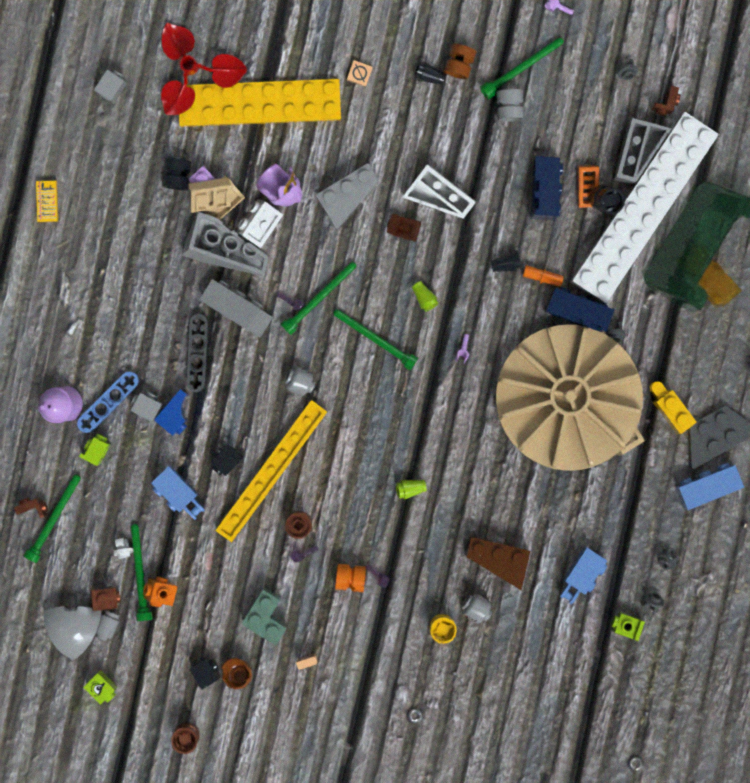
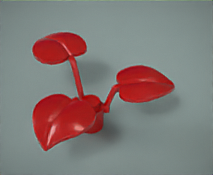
[161,23,247,116]

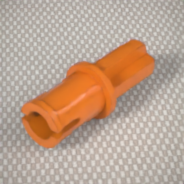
[522,264,564,287]

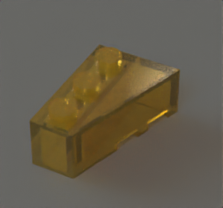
[677,245,742,309]

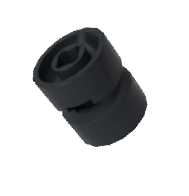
[162,158,191,190]
[589,185,625,215]

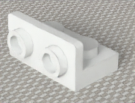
[236,199,283,248]

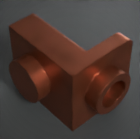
[651,86,681,116]
[387,214,421,242]
[14,497,48,518]
[90,586,120,611]

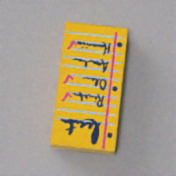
[36,181,59,222]

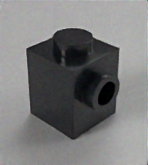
[211,444,244,476]
[189,656,220,690]

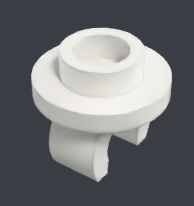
[113,538,134,559]

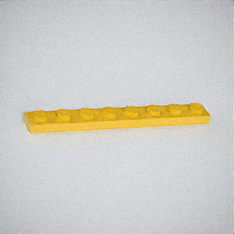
[215,400,327,543]

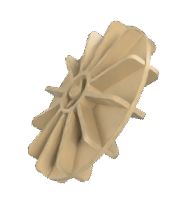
[496,325,643,471]

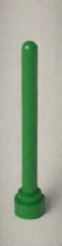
[479,37,564,100]
[280,262,356,335]
[333,309,419,371]
[23,474,81,563]
[131,524,153,622]

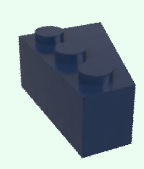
[530,156,563,220]
[544,287,615,333]

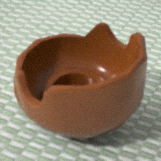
[222,658,252,690]

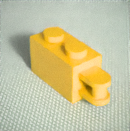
[649,382,697,435]

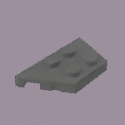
[689,406,750,469]

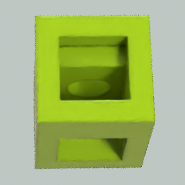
[79,433,111,466]
[611,612,645,641]

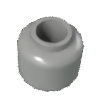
[284,367,315,396]
[461,594,492,624]

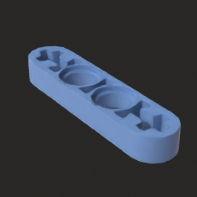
[77,372,140,433]

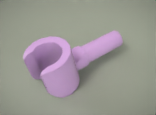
[544,0,574,15]
[455,334,469,364]

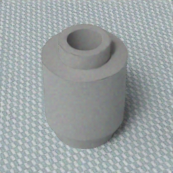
[95,610,120,641]

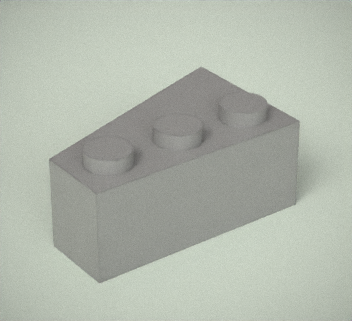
[613,118,672,185]
[316,163,379,232]
[199,279,273,338]

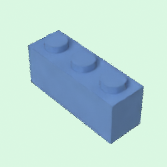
[676,462,744,510]

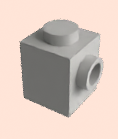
[94,70,127,104]
[130,391,164,422]

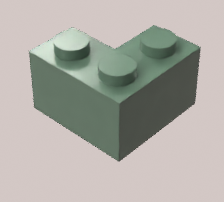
[242,587,288,646]

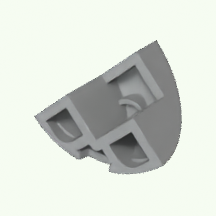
[44,606,101,660]

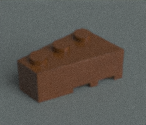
[465,536,531,591]

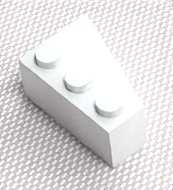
[403,165,476,218]

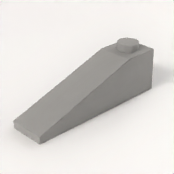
[182,212,269,276]

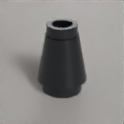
[414,62,446,85]
[491,252,521,272]

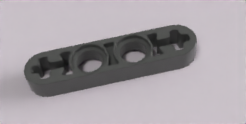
[187,314,209,392]

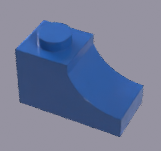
[154,389,188,436]

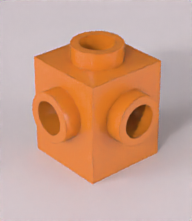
[143,576,178,607]

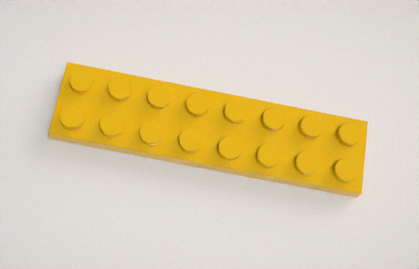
[179,79,341,127]

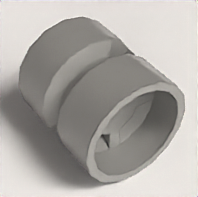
[496,89,524,122]

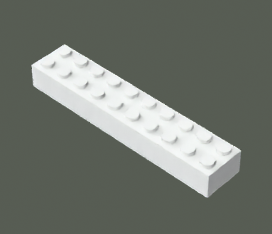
[570,112,719,304]

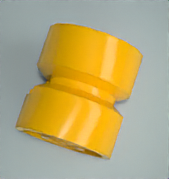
[429,614,457,644]

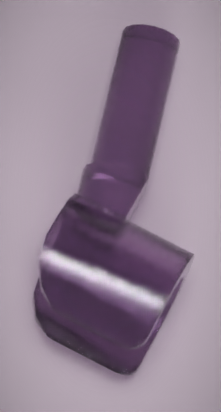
[277,292,305,311]
[290,546,319,562]
[366,564,390,588]

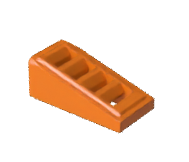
[577,165,599,208]

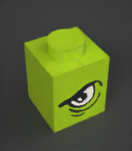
[83,670,117,705]

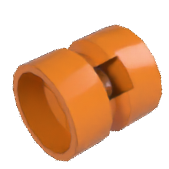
[335,563,366,592]

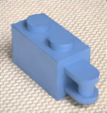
[151,465,205,520]
[559,546,607,605]

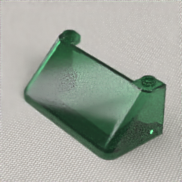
[644,182,750,313]

